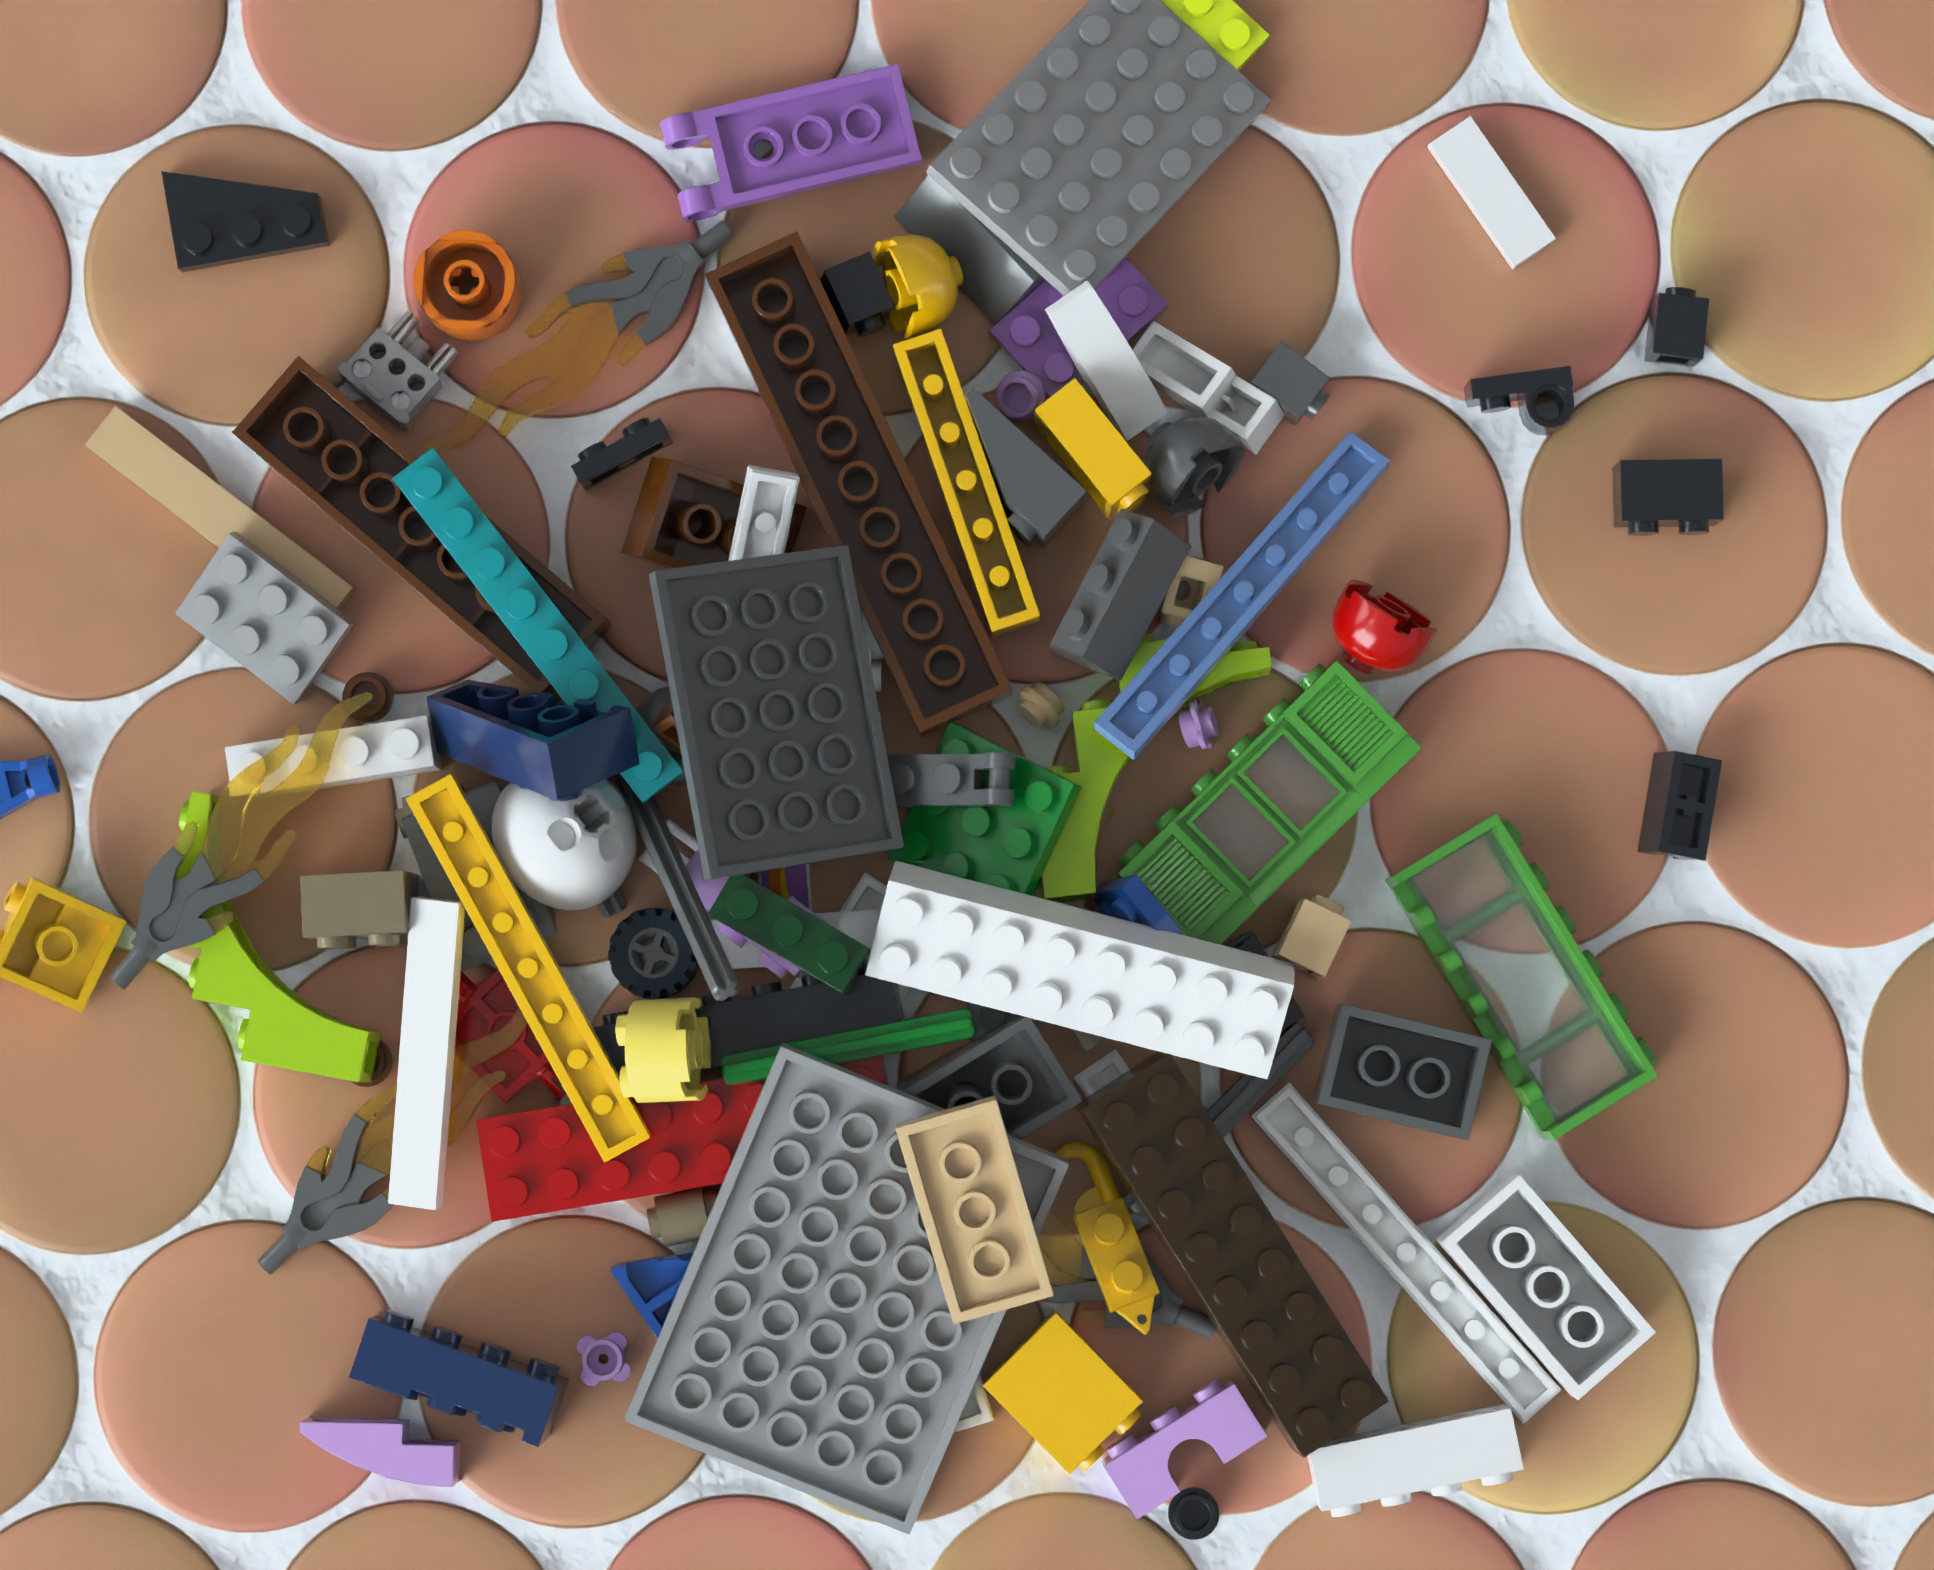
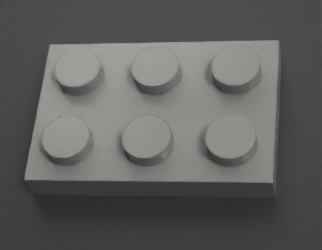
[175,532,356,705]

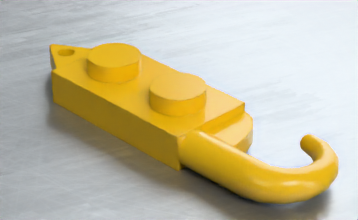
[1054,1142,1160,1335]

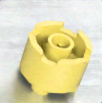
[615,997,711,1103]

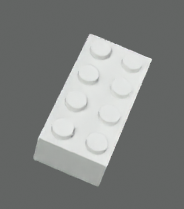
[1435,1173,1656,1400]

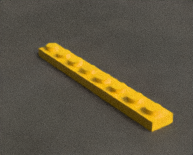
[406,774,652,1163]

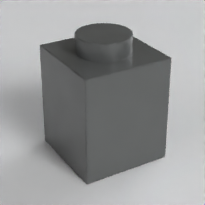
[1250,341,1330,425]

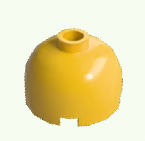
[872,234,963,339]

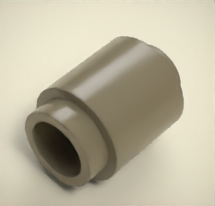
[646,1187,718,1247]

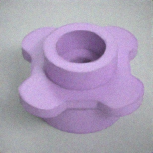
[1179,699,1219,749]
[577,1331,631,1386]

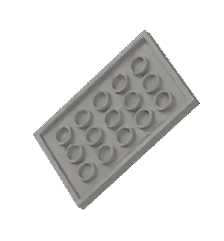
[926,0,1271,296]

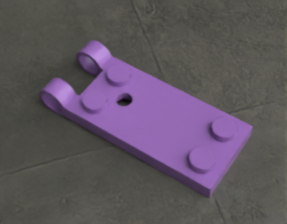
[660,64,922,221]

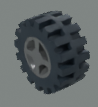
[608,908,699,999]

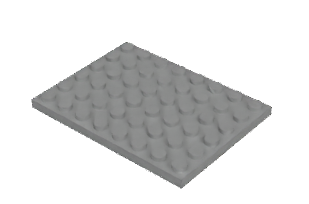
[624,1043,1069,1535]

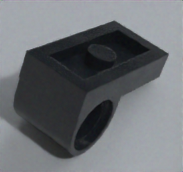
[1464,366,1574,436]

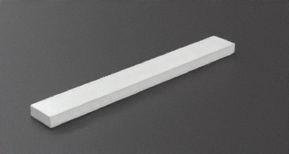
[1251,1082,1561,1424]

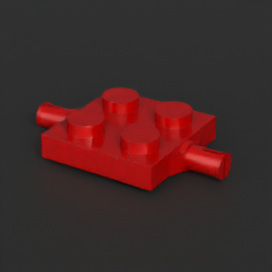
[455,969,567,1104]

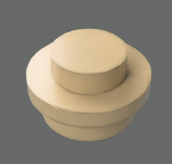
[1018,682,1065,729]

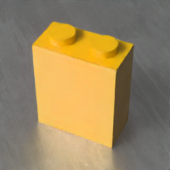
[983,1310,1143,1474]

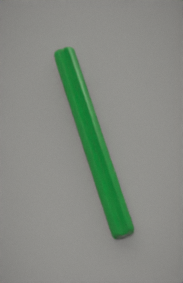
[721,1008,974,1085]

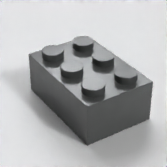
[1313,1003,1492,1140]

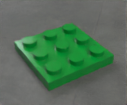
[887,722,1082,896]

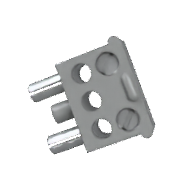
[338,311,458,432]

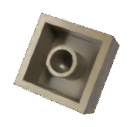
[300,870,419,950]

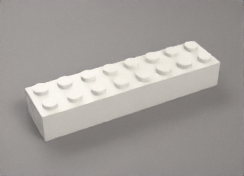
[865,861,1295,1080]

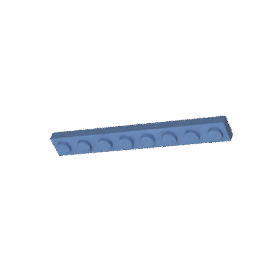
[1094,431,1390,760]

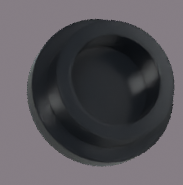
[1168,1487,1219,1540]

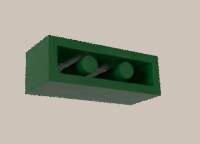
[708,874,871,996]

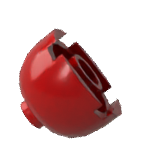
[1332,579,1437,674]

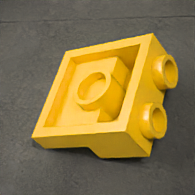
[0,875,127,1013]

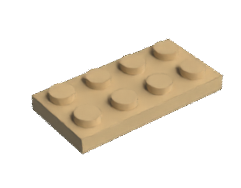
[895,1095,1054,1325]

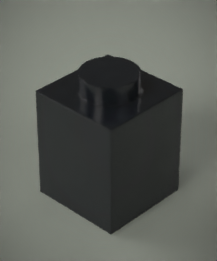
[820,251,895,337]
[1644,287,1709,367]

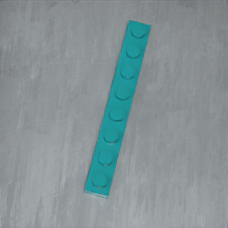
[392,447,684,803]

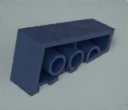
[427,680,639,802]
[349,1310,569,1447]

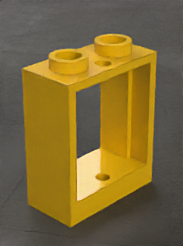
[1033,378,1152,519]

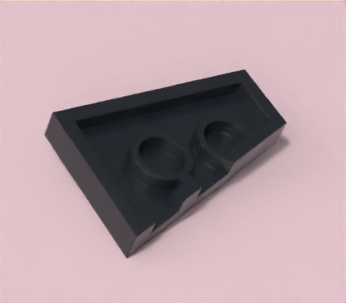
[161,171,329,272]

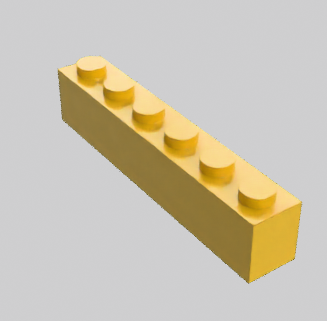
[893,328,1040,638]

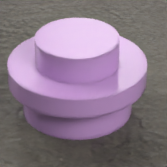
[996,370,1046,421]

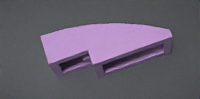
[299,1417,460,1487]

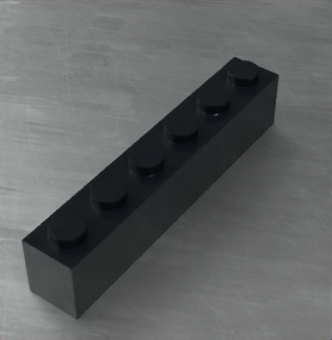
[593,964,904,1077]

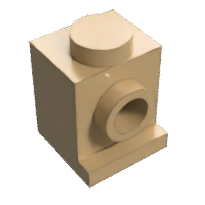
[1158,555,1224,627]

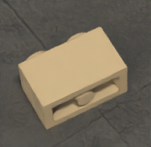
[1271,895,1352,979]

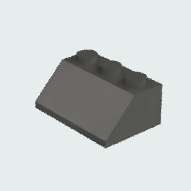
[895,175,1046,325]
[1050,508,1191,681]

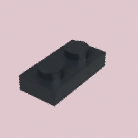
[571,417,673,491]

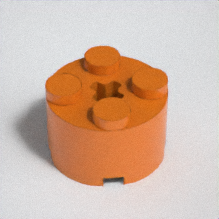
[413,230,522,341]

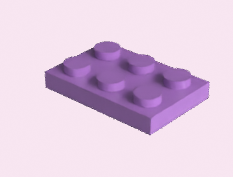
[989,257,1168,398]

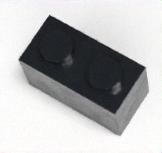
[1612,459,1724,536]

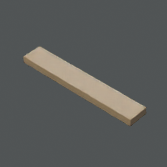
[85,406,355,610]

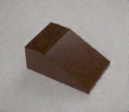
[621,457,807,569]

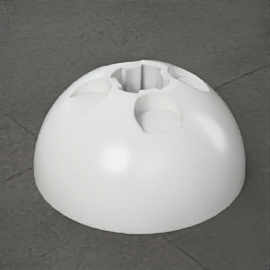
[492,779,637,910]

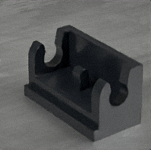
[1637,751,1722,861]

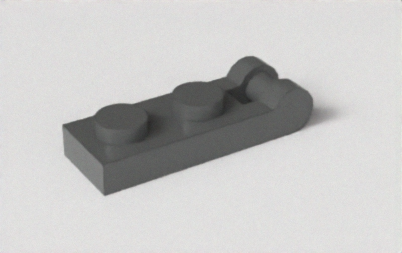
[887,752,1016,807]

